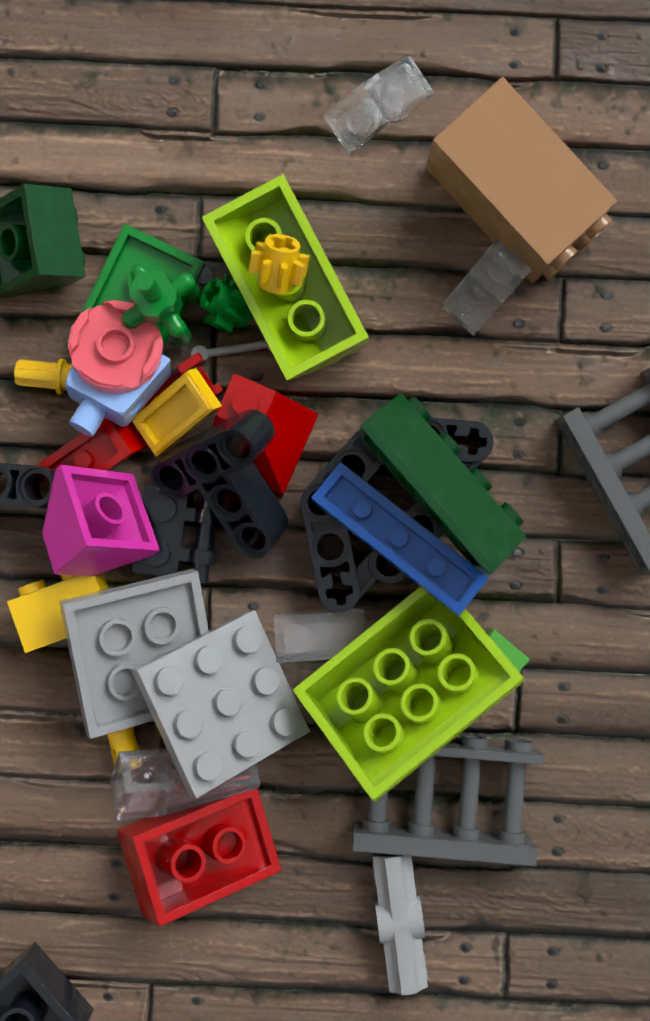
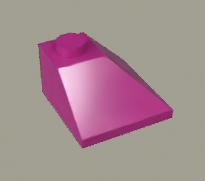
[42,465,160,576]

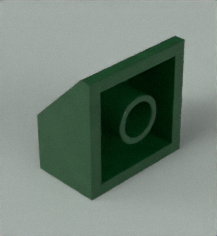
[0,184,86,299]

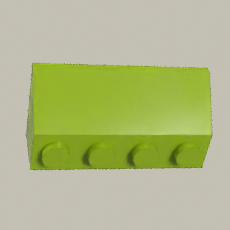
[202,174,369,381]

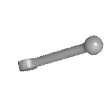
[191,340,271,364]

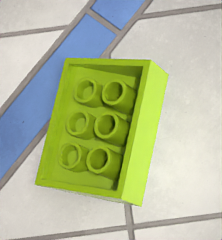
[293,587,525,802]

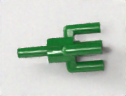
[122,264,201,347]

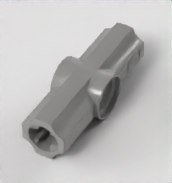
[372,853,428,995]

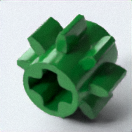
[200,274,253,333]

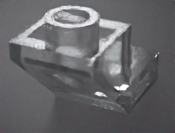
[323,55,434,154]

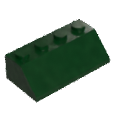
[357,393,526,575]

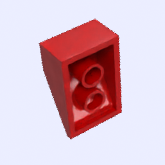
[116,785,282,927]

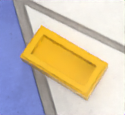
[132,368,222,457]

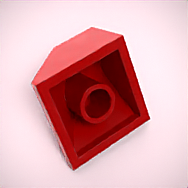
[212,373,319,496]

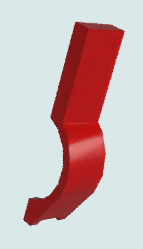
[35,353,224,489]

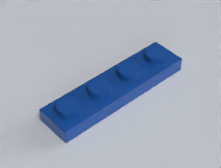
[311,462,489,617]

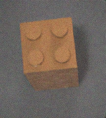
[425,76,618,284]

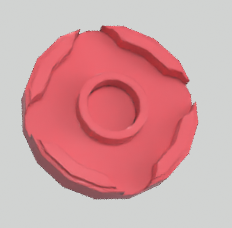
[68,300,163,394]

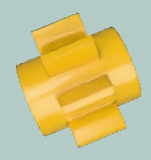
[248,234,310,294]

